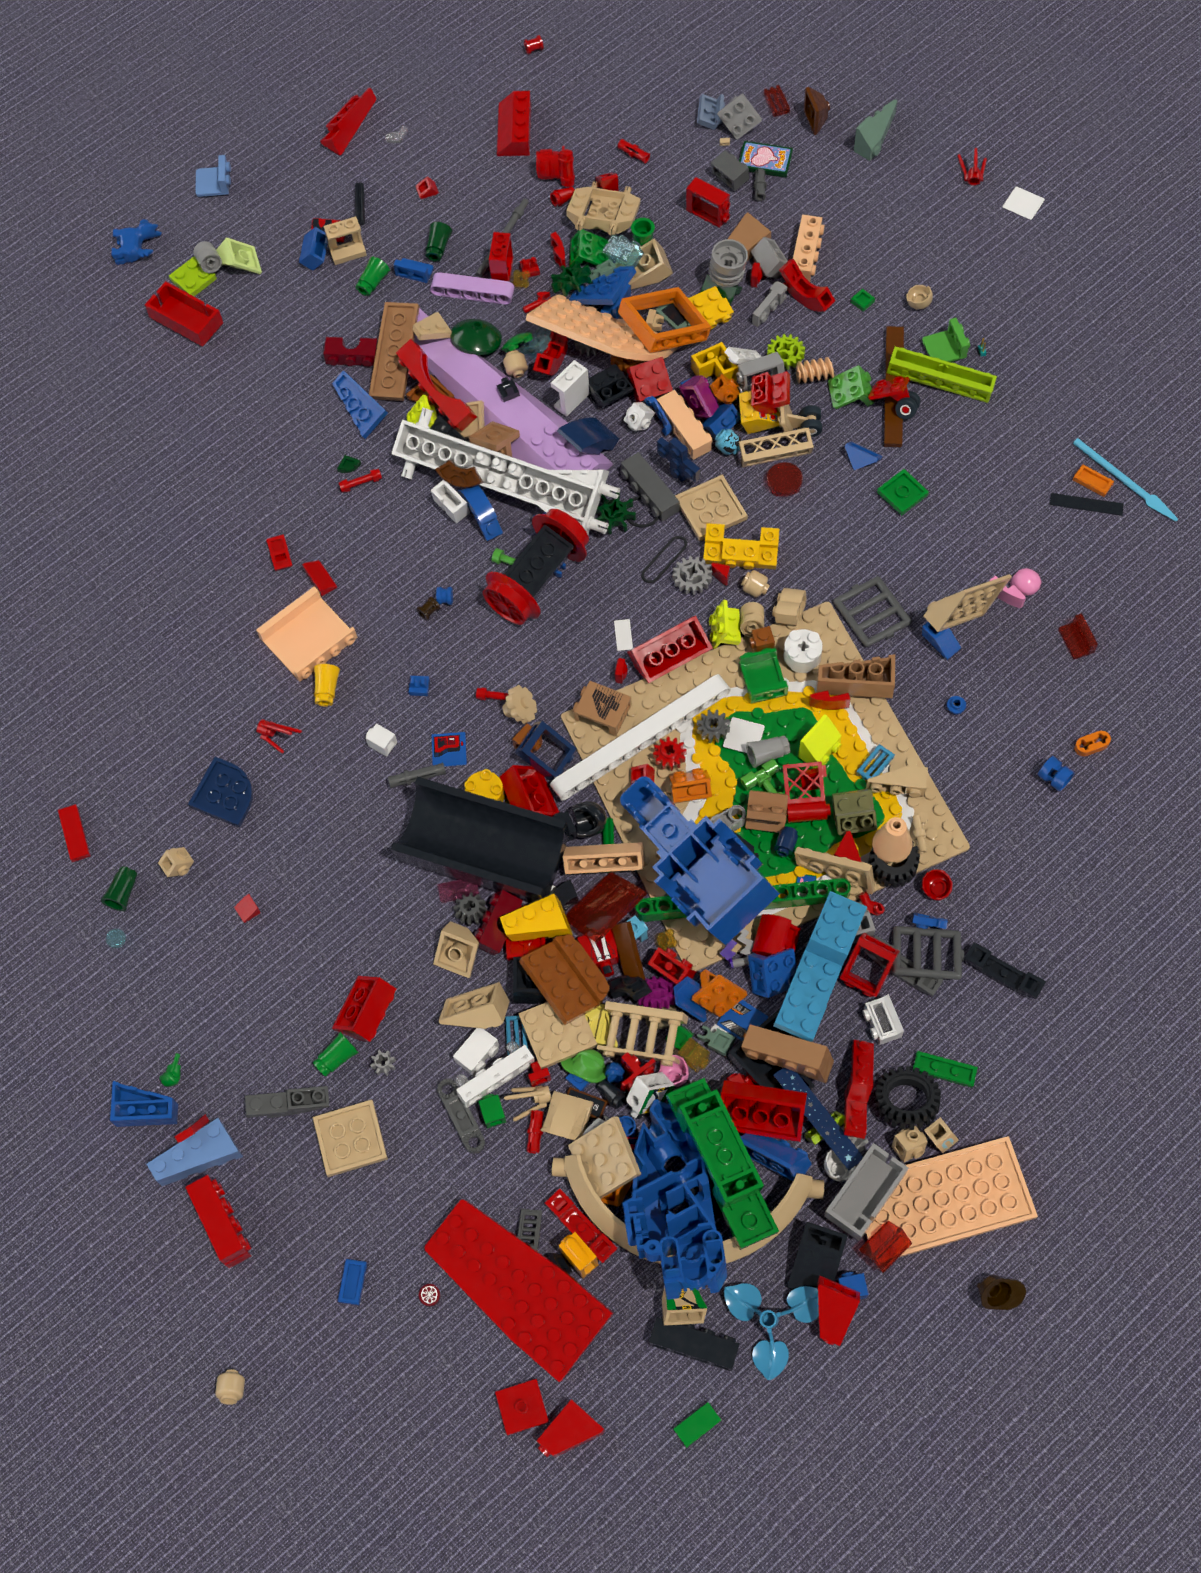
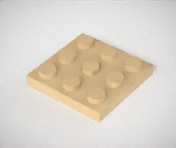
[675,475,748,541]
[519,1002,597,1070]
[313,1100,388,1177]
[568,1116,641,1199]

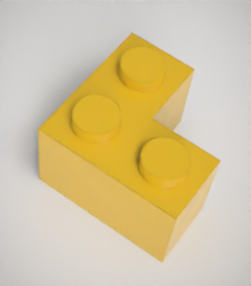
[691,342,738,381]

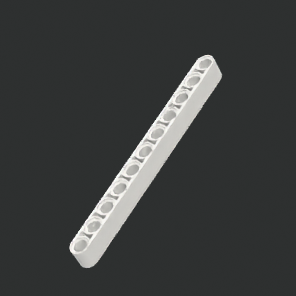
[550,674,731,801]

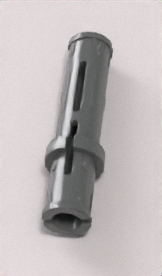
[388,762,446,788]

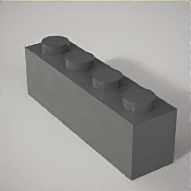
[620,452,680,522]

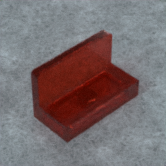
[1059,613,1098,659]
[859,1221,912,1273]

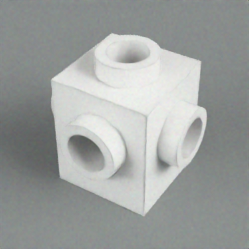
[624,402,655,431]

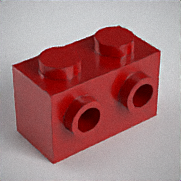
[648,947,697,984]

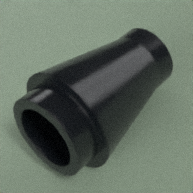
[597,1079,627,1109]

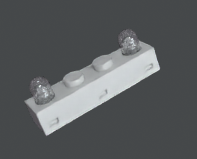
[455,1041,534,1108]

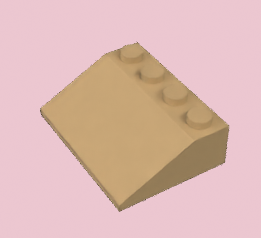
[924,574,1012,632]

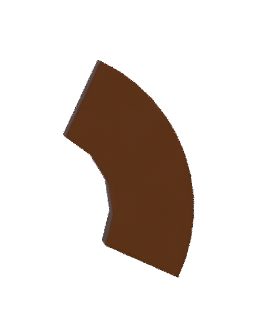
[435,460,484,488]

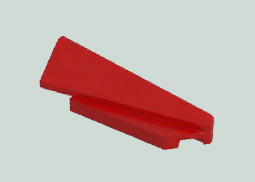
[320,88,376,155]

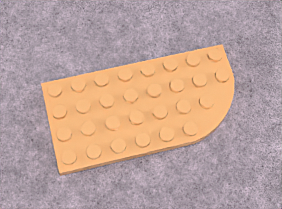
[526,295,678,361]

